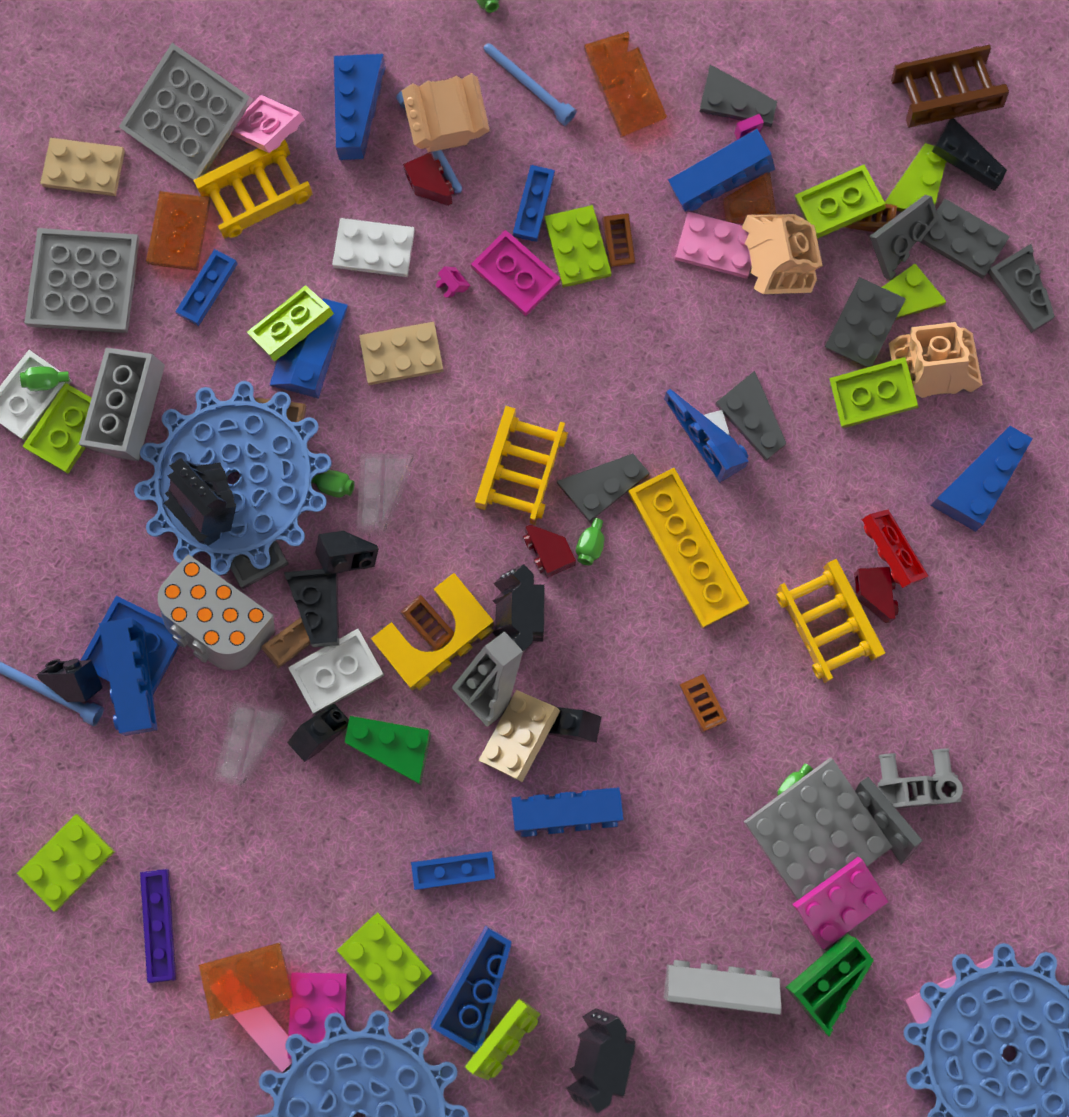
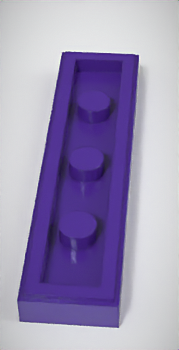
[140,869,176,983]

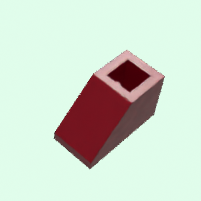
[403,152,454,206]
[523,525,576,578]
[854,567,899,623]

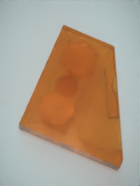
[584,31,630,92]
[723,172,776,224]

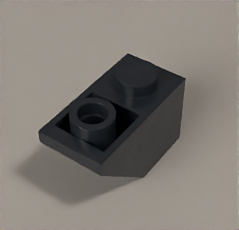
[315,531,379,575]
[36,658,103,702]
[287,703,349,762]
[548,707,602,743]

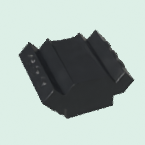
[164,458,236,546]
[492,564,545,651]
[566,1008,636,1114]

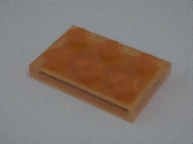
[592,47,667,138]
[146,191,211,271]
[199,943,294,1020]

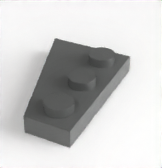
[988,243,1055,333]

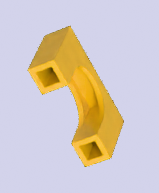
[371,573,494,691]

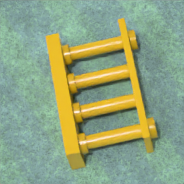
[193,139,313,239]
[475,406,568,525]
[776,558,885,683]

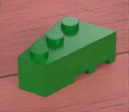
[345,716,431,785]
[785,934,874,1037]

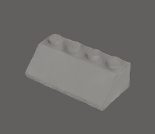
[79,348,165,461]
[664,960,781,1015]

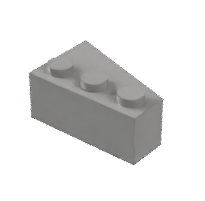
[452,632,523,727]

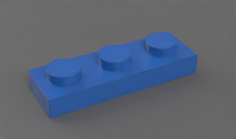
[513,165,555,242]
[175,249,238,326]
[411,851,496,890]

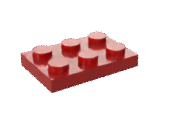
[861,509,928,588]

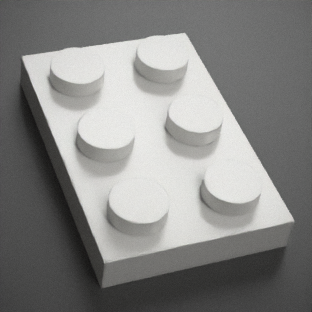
[332,218,415,277]
[0,350,72,441]
[288,629,384,715]

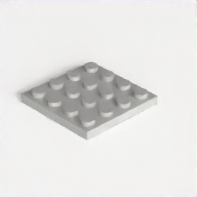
[119,43,253,180]
[24,228,140,333]
[743,758,892,901]

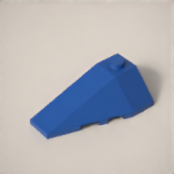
[270,298,348,399]
[664,389,749,483]

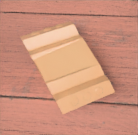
[401,73,490,152]
[742,214,823,294]
[889,322,982,398]

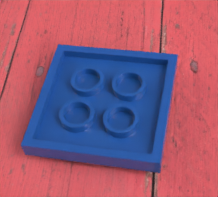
[81,595,180,695]

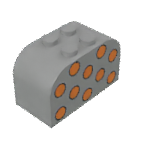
[158,554,275,670]

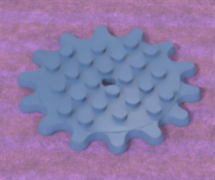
[134,381,332,575]
[904,943,1069,1117]
[255,1011,469,1117]

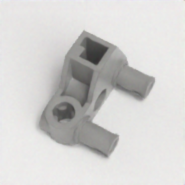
[877,748,963,809]

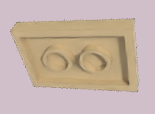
[40,138,125,196]
[359,322,444,385]
[479,690,560,782]

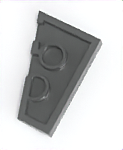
[699,64,777,127]
[870,195,939,280]
[715,371,786,461]
[557,454,649,522]
[855,777,923,865]

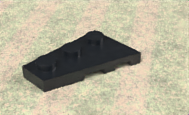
[932,118,1007,191]
[284,569,339,648]

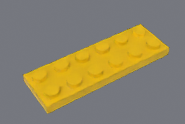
[628,468,749,629]

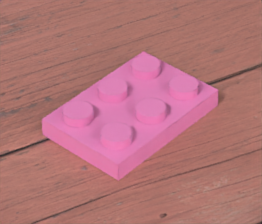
[231,95,305,153]
[675,212,752,279]

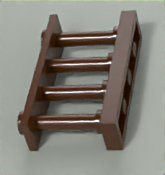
[891,45,1009,128]

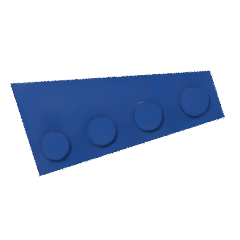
[334,54,386,160]
[668,129,775,211]
[930,426,1033,532]
[99,618,158,736]
[511,787,623,837]
[430,925,512,1053]

